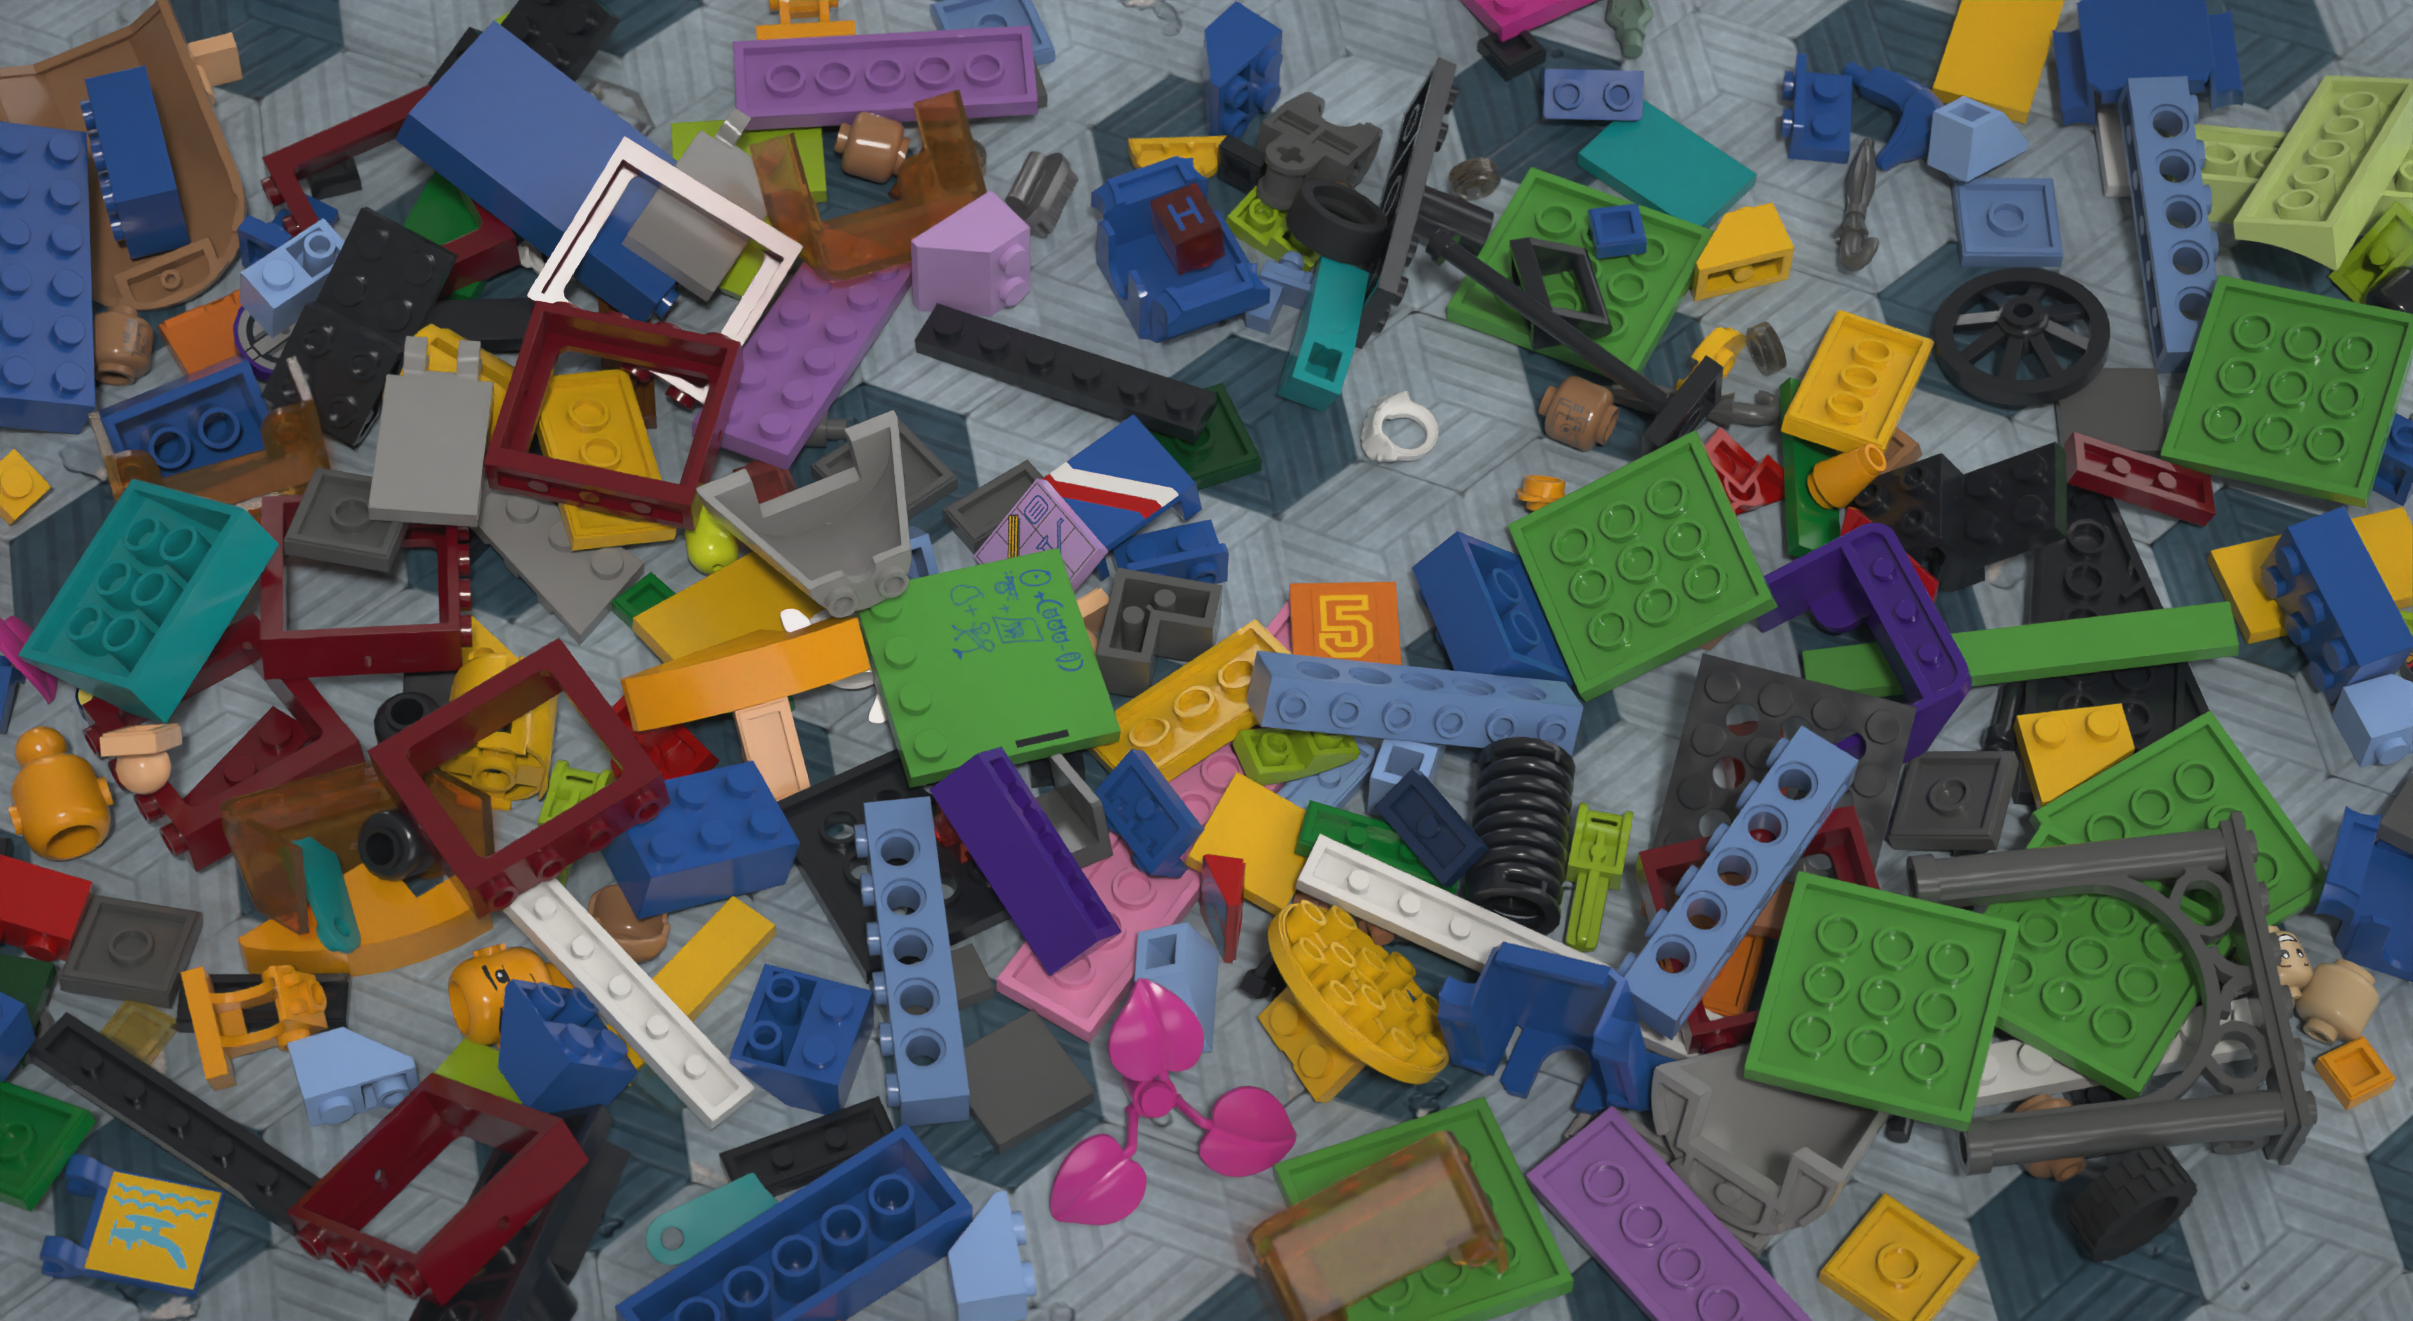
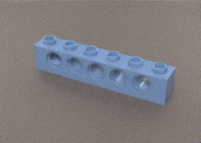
[2117,76,2219,374]
[1246,651,1584,756]
[1617,725,1859,1040]
[854,796,970,1126]

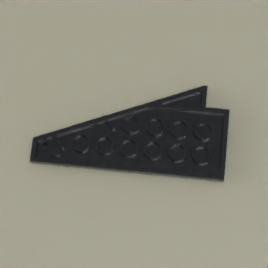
[2016,449,2210,805]

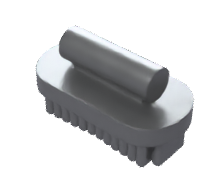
[1005,151,1079,239]

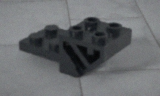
[427,0,621,88]
[260,206,459,446]
[1851,441,2067,592]

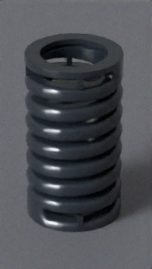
[1463,737,1576,936]

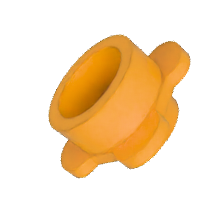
[1516,475,1568,511]

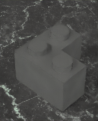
[1096,568,1223,697]

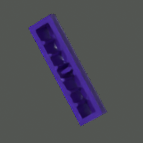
[929,746,1122,976]

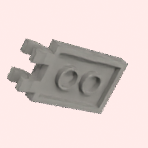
[622,107,794,302]
[368,336,494,527]

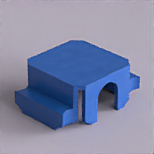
[2052,0,2243,127]
[1091,155,1270,343]
[2314,806,2413,982]
[1437,941,1653,1115]

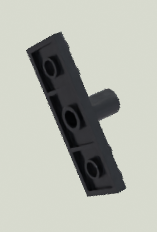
[1355,57,1494,349]
[409,1104,613,1321]

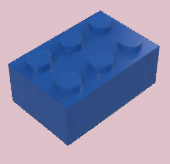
[79,65,191,259]
[2260,506,2413,706]
[600,761,800,920]

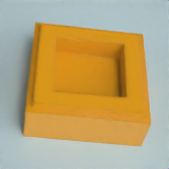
[2314,1035,2396,1111]

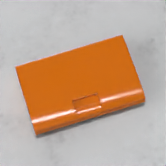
[157,289,242,376]

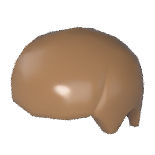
[587,885,670,964]

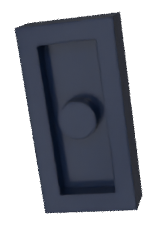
[1375,768,1489,887]

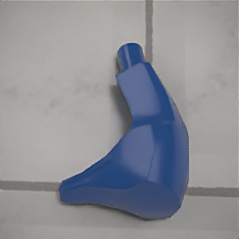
[1842,62,1945,171]

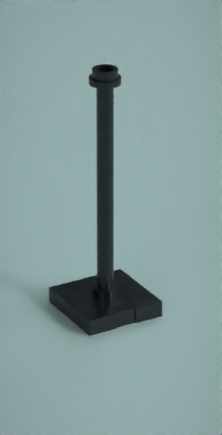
[1425,227,1723,457]

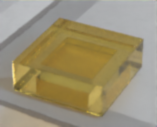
[99,1000,178,1066]

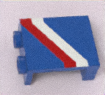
[1042,414,1202,581]

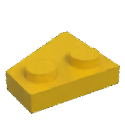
[2013,703,2135,810]

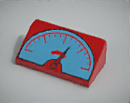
[1200,854,1246,964]

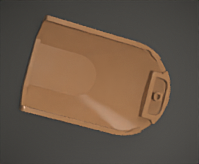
[0,0,247,312]

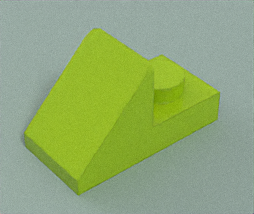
[2328,201,2413,304]

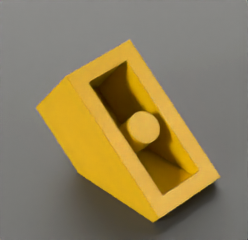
[1691,202,1794,302]

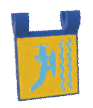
[40,1154,225,1298]

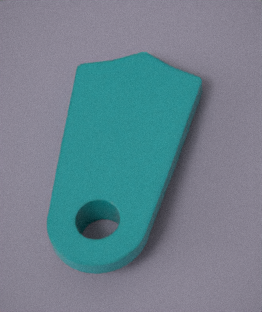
[283,836,361,954]
[645,1173,779,1265]

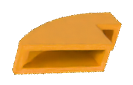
[620,616,871,731]
[237,863,493,977]

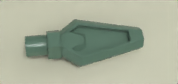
[1606,0,1654,58]

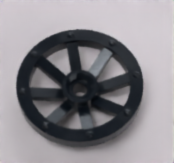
[1934,268,2110,406]

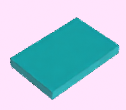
[1577,99,1757,229]

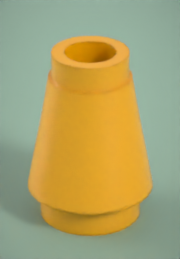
[1807,443,1887,510]

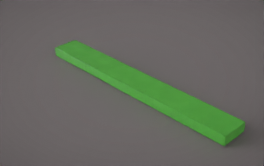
[1802,601,2239,697]

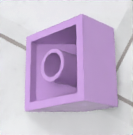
[911,190,1030,316]

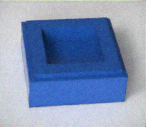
[1588,203,1647,259]

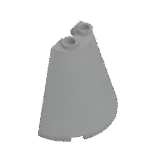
[696,410,912,618]
[1651,1044,1890,1234]

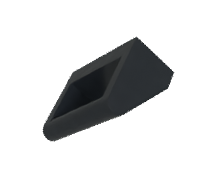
[1509,237,1613,350]

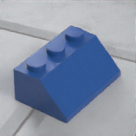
[91,355,287,495]
[1412,531,1575,687]

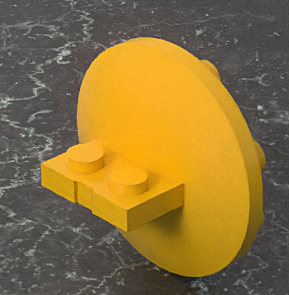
[1258,900,1449,1103]

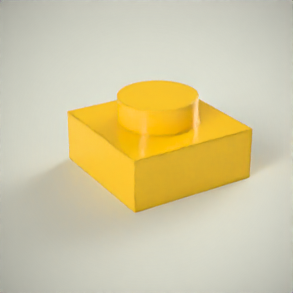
[0,449,51,526]

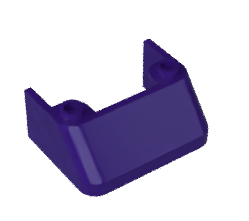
[1756,523,1972,792]

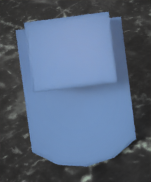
[1245,251,1313,335]

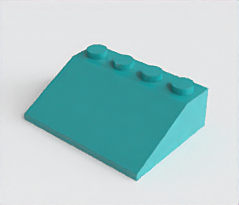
[18,478,279,724]

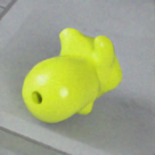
[684,505,739,575]

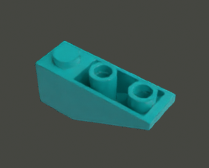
[1276,255,1369,412]

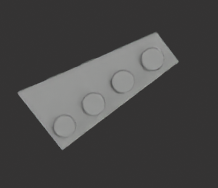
[470,471,645,646]

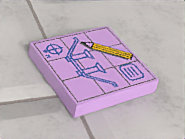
[973,478,1109,592]

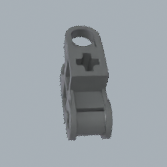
[1256,92,1383,210]

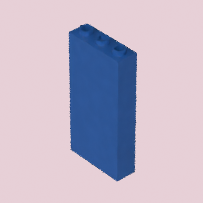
[395,20,680,322]

